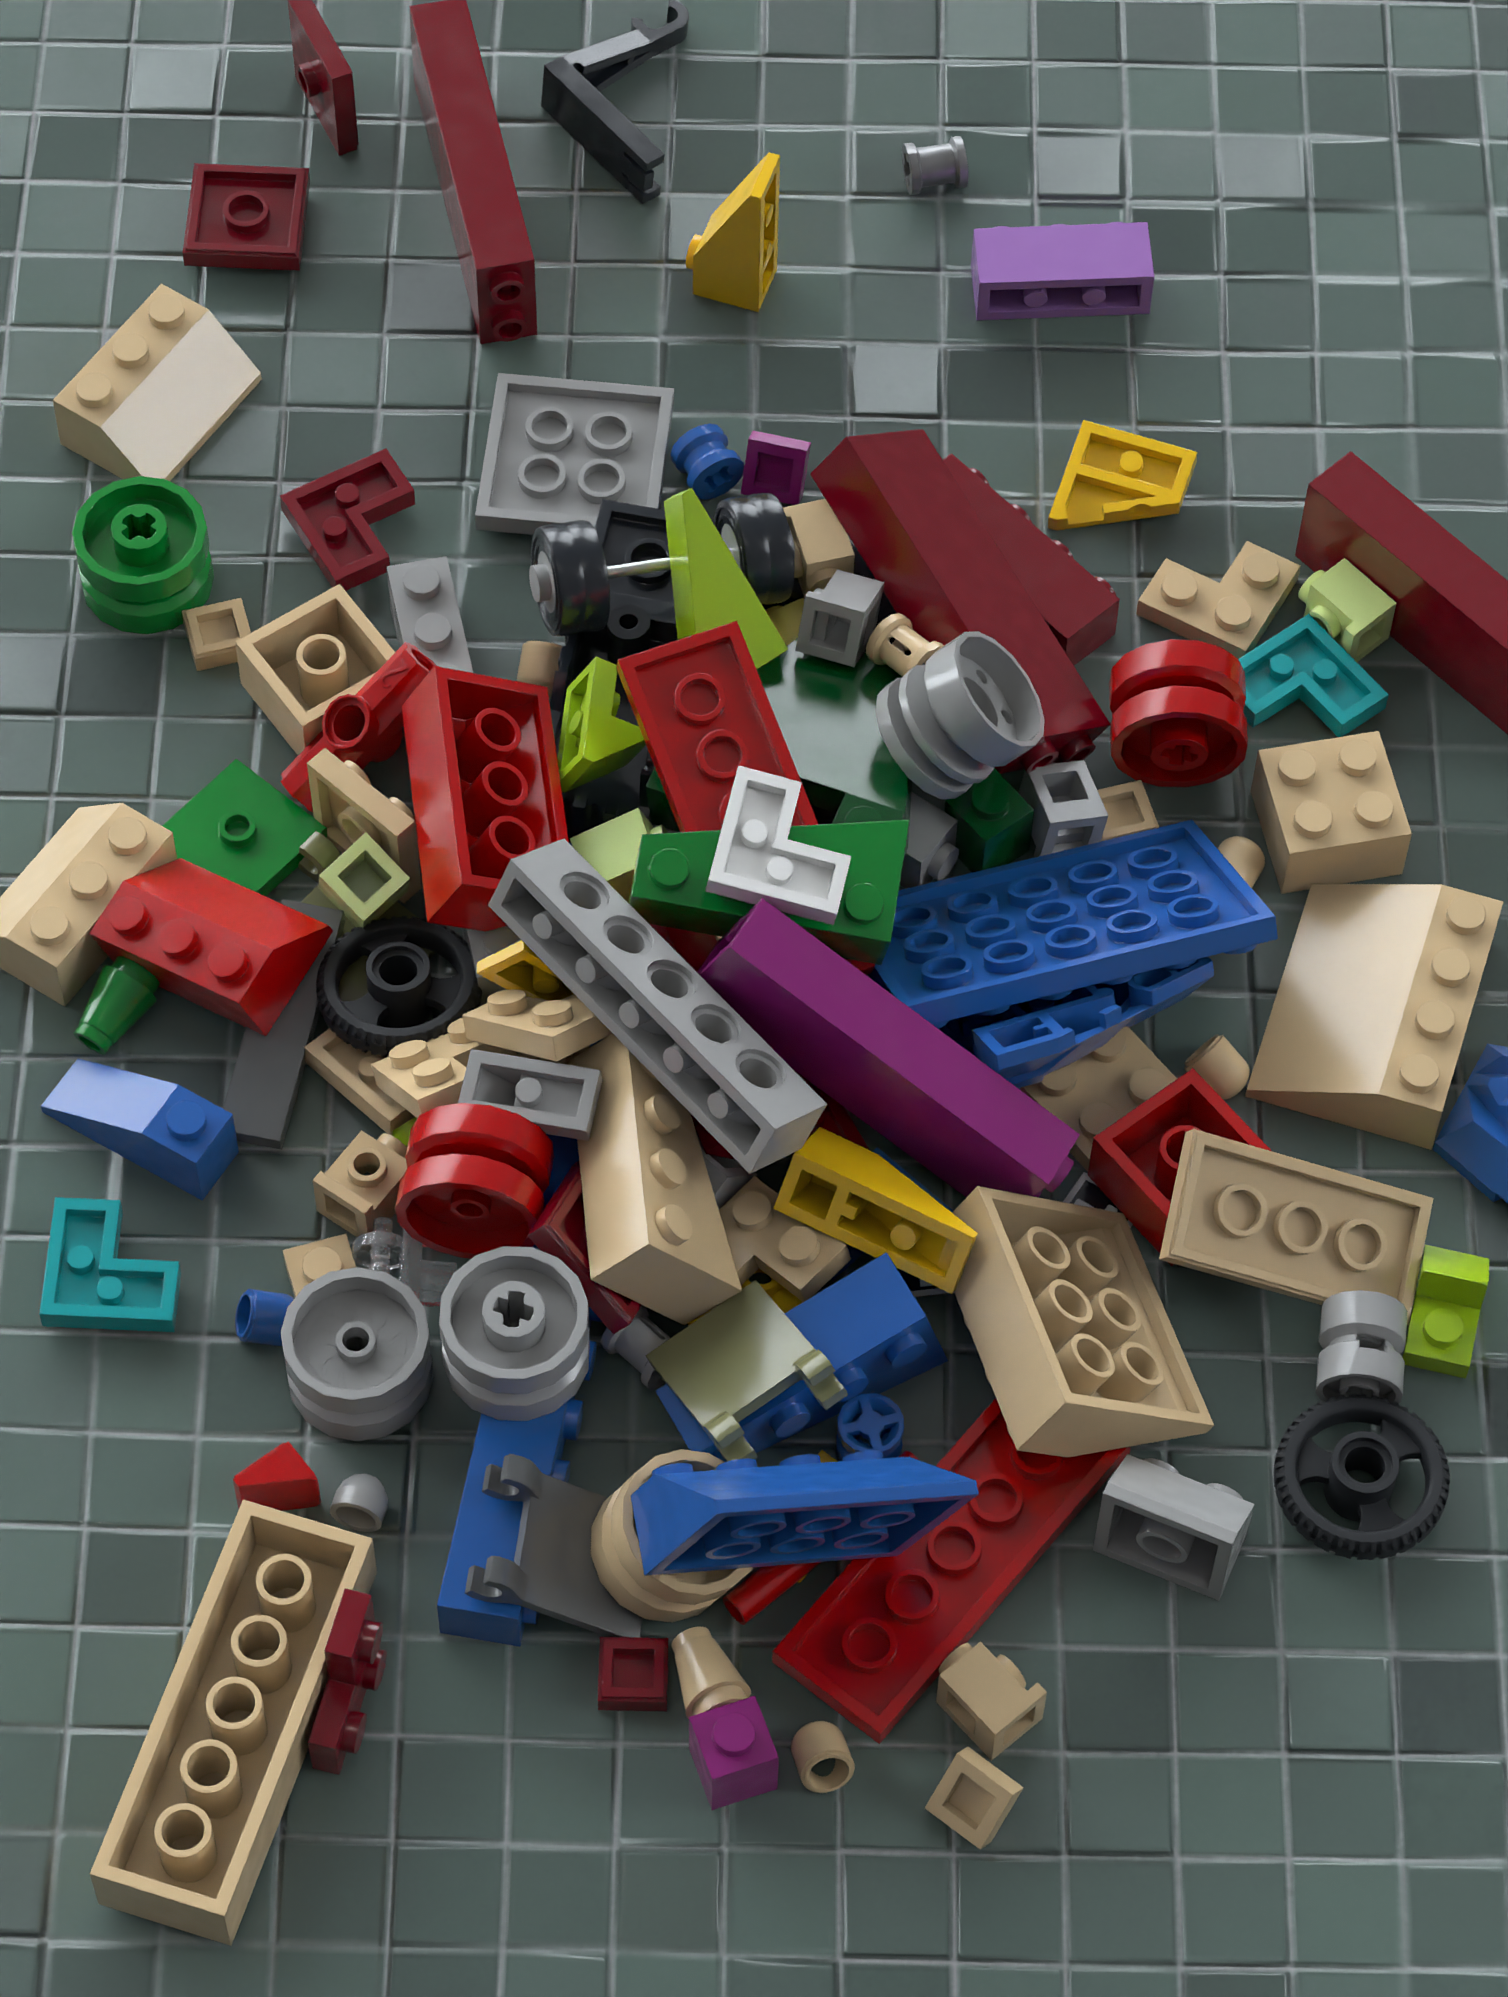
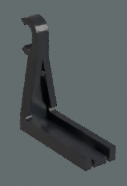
[541,0,689,204]

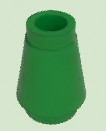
[73,956,160,1055]

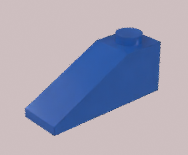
[41,1058,239,1201]

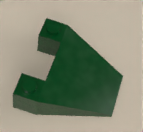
[645,638,912,857]

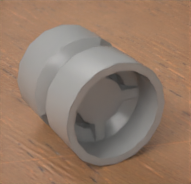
[1316,1290,1408,1404]

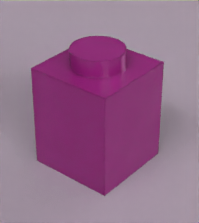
[689,1696,779,1810]

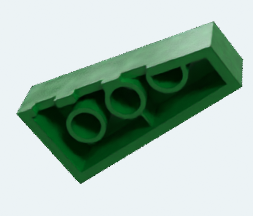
[629,819,910,965]

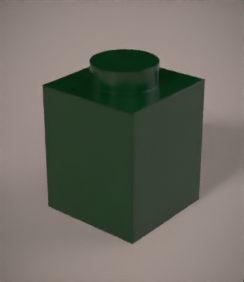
[945,768,1034,873]

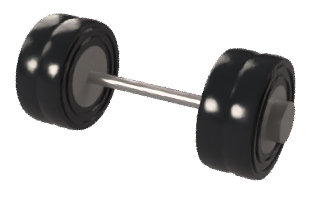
[529,493,795,637]

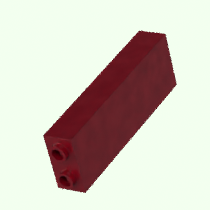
[409,0,537,344]
[810,429,1111,774]
[1295,451,1508,735]

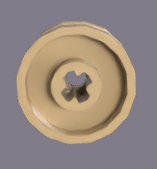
[591,1449,753,1623]

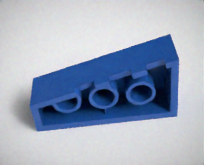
[656,1252,948,1462]

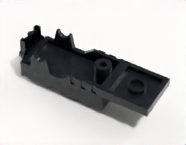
[550,499,715,843]

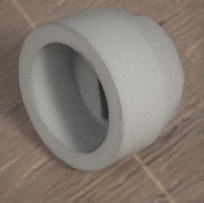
[330,1474,388,1532]

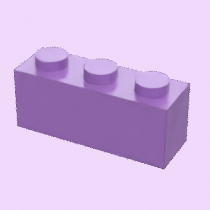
[971,222,1154,320]

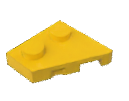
[1048,420,1197,531]

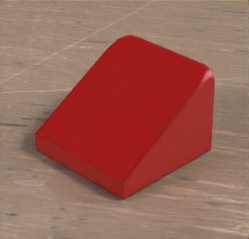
[233,1441,321,1511]

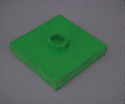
[162,759,327,896]

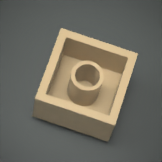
[235,584,395,755]
[1251,731,1412,894]

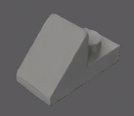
[458,1049,603,1141]

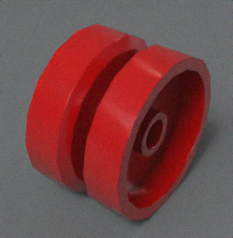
[1109,639,1248,787]
[395,1103,554,1259]

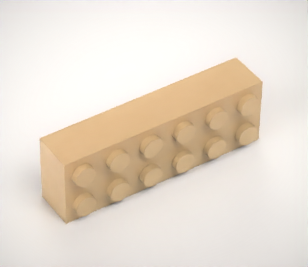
[90,1499,377,1946]

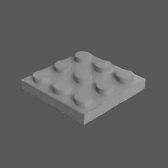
[475,373,674,535]

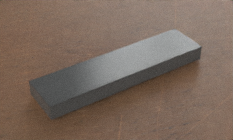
[223,899,346,1150]

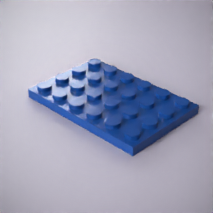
[868,819,1278,1029]

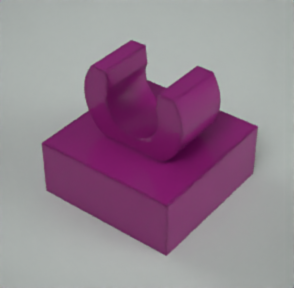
[740,430,811,505]

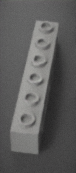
[488,838,827,1174]

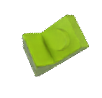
[557,657,646,793]
[1402,1244,1489,1379]

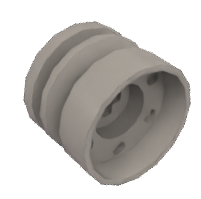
[875,631,1045,799]

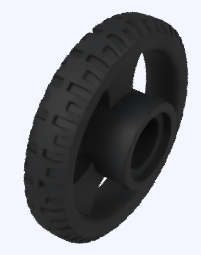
[316,916,482,1057]
[1273,1394,1450,1560]

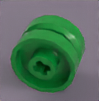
[72,476,214,634]

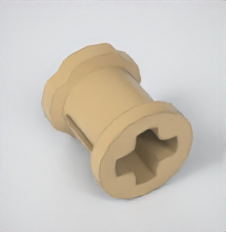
[866,613,944,677]

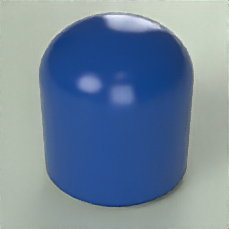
[235,1289,294,1346]

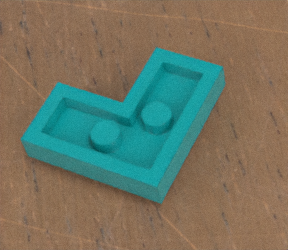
[1238,614,1389,737]
[39,1197,181,1332]

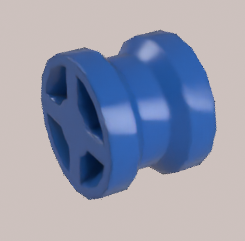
[670,424,744,500]
[836,1393,904,1461]

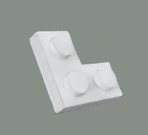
[705,765,851,925]

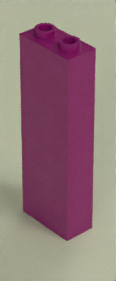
[697,898,1080,1198]

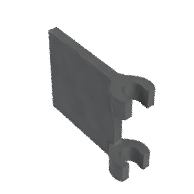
[465,1454,642,1638]

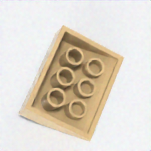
[1245,884,1503,1150]
[952,1186,1214,1457]

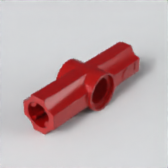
[280,642,437,812]

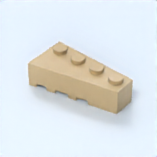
[570,1033,742,1325]

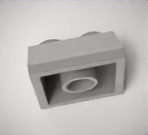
[1093,1454,1255,1601]

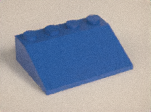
[631,1450,979,1576]

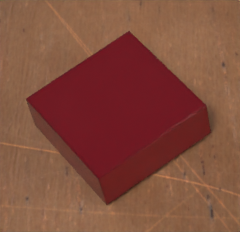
[598,1637,669,1712]

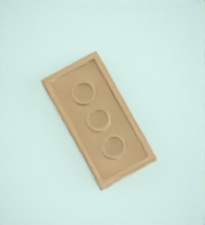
[1159,1129,1434,1325]

